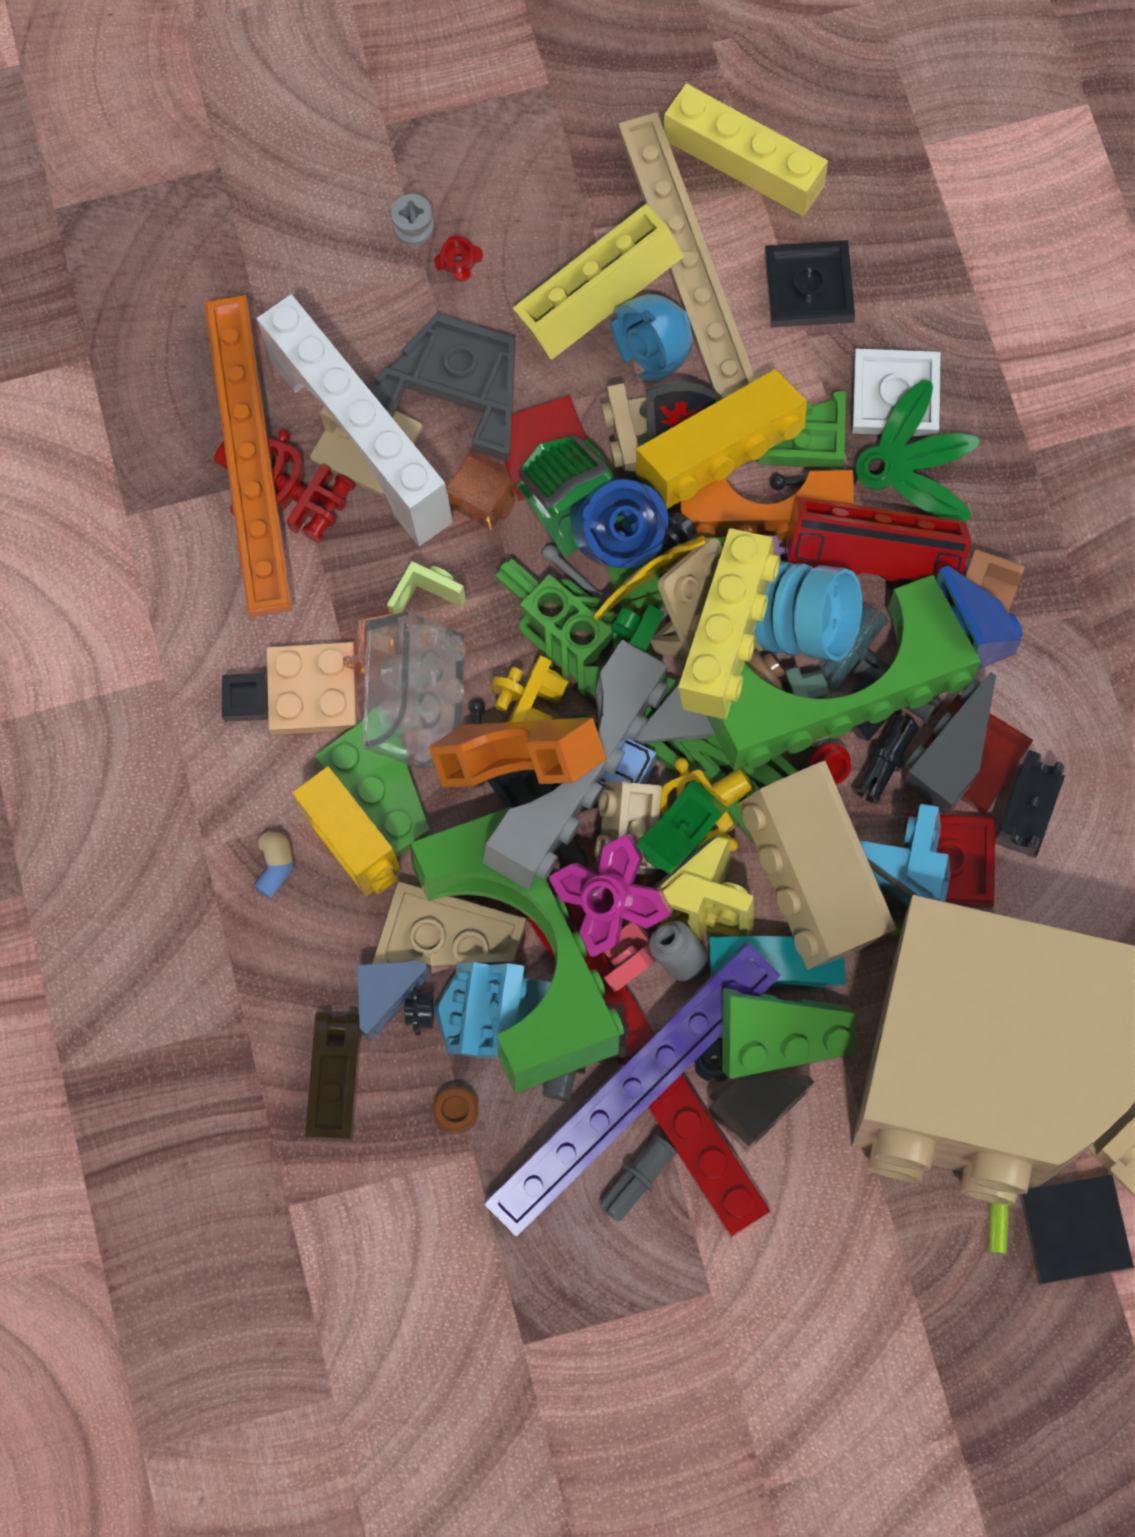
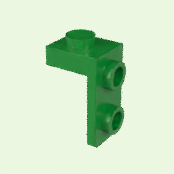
[635,779,728,874]

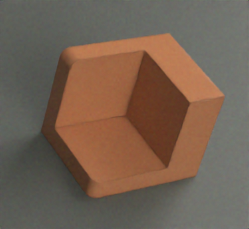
[965,549,1025,613]

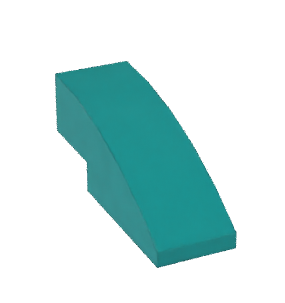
[708,936,846,990]

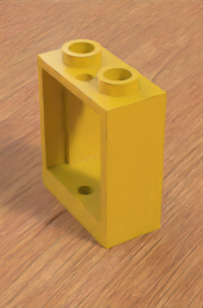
[292,766,401,897]

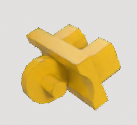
[490,655,569,722]

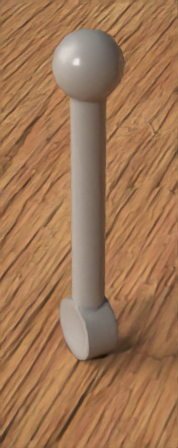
[542,545,610,601]

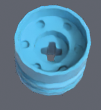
[755,561,862,661]

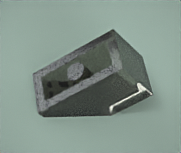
[709,1074,814,1152]

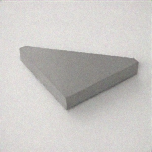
[634,684,716,745]

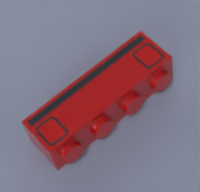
[785,496,972,582]

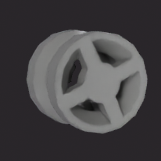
[391,193,435,246]

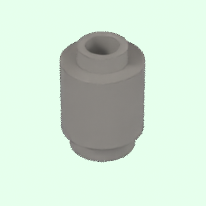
[649,921,708,982]

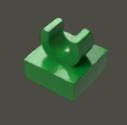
[610,604,665,652]

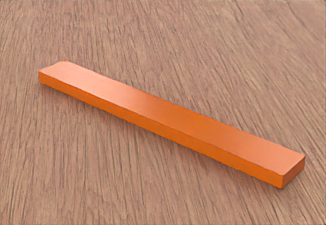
[205,295,293,618]

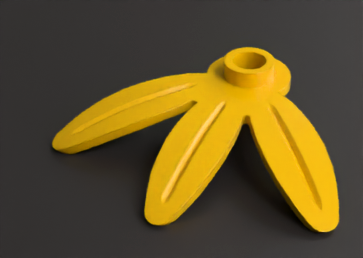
[593,536,706,620]

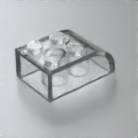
[363,611,465,769]

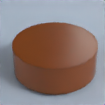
[433,1086,479,1134]

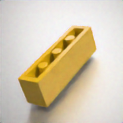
[636,369,807,509]

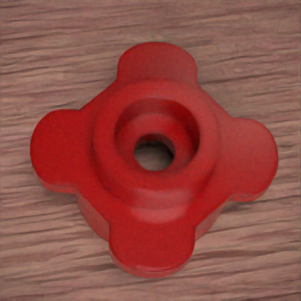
[434,236,483,282]

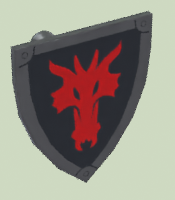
[639,382,723,441]

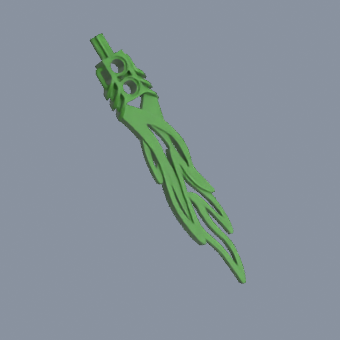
[495,559,894,917]

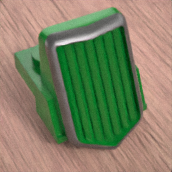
[515,436,624,558]

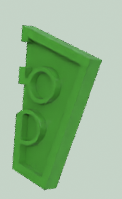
[315,704,431,859]
[722,988,856,1079]

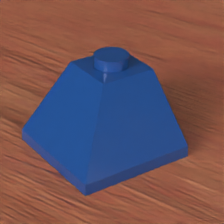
[936,566,1023,670]

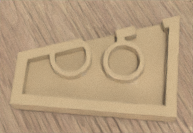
[372,881,527,967]

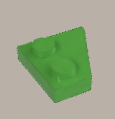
[758,391,846,469]

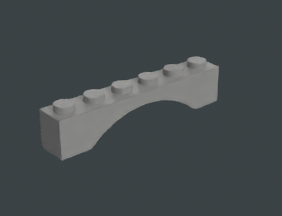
[482,640,669,890]

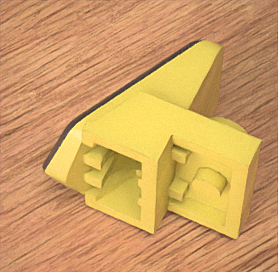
[652,836,754,942]

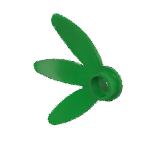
[856,380,980,522]

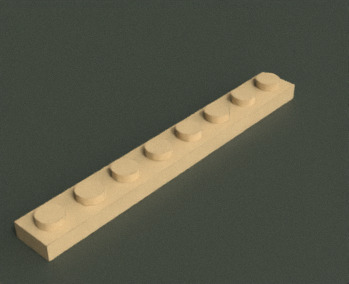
[618,112,756,398]

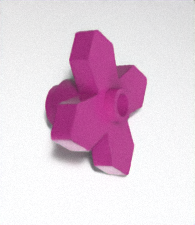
[550,834,673,957]

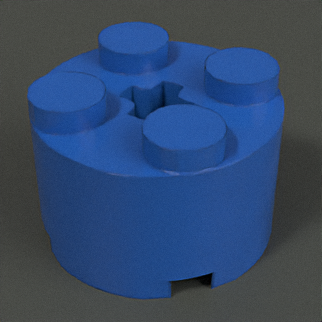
[570,479,669,568]

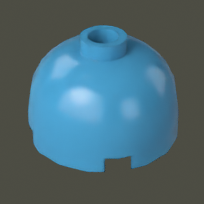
[611,294,692,383]

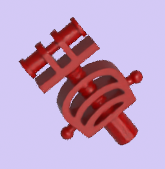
[214,429,356,543]

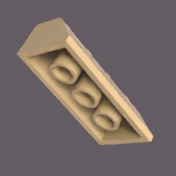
[738,761,897,970]

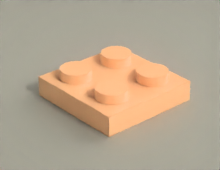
[267,642,357,735]

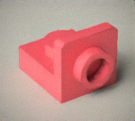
[604,922,656,992]

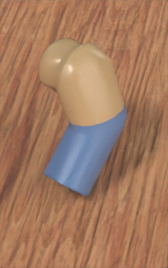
[254,831,294,899]

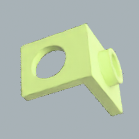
[387,561,466,621]

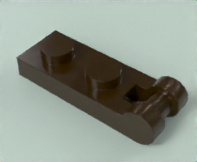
[305,1012,362,1141]

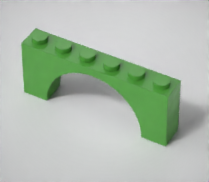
[706,575,981,771]
[410,807,624,1094]

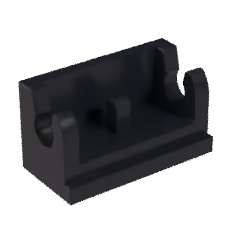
[995,750,1065,858]

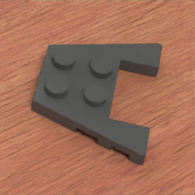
[369,313,515,462]

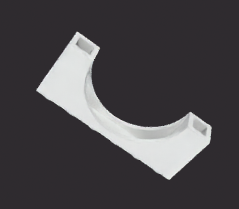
[256,294,453,547]

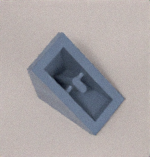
[357,961,431,1042]

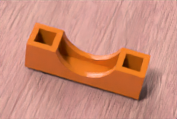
[680,470,855,540]
[428,717,607,787]

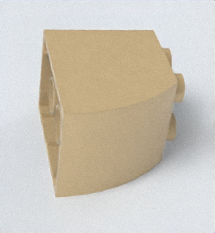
[852,895,1135,1205]

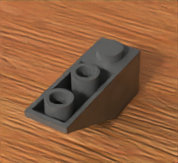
[904,672,996,816]

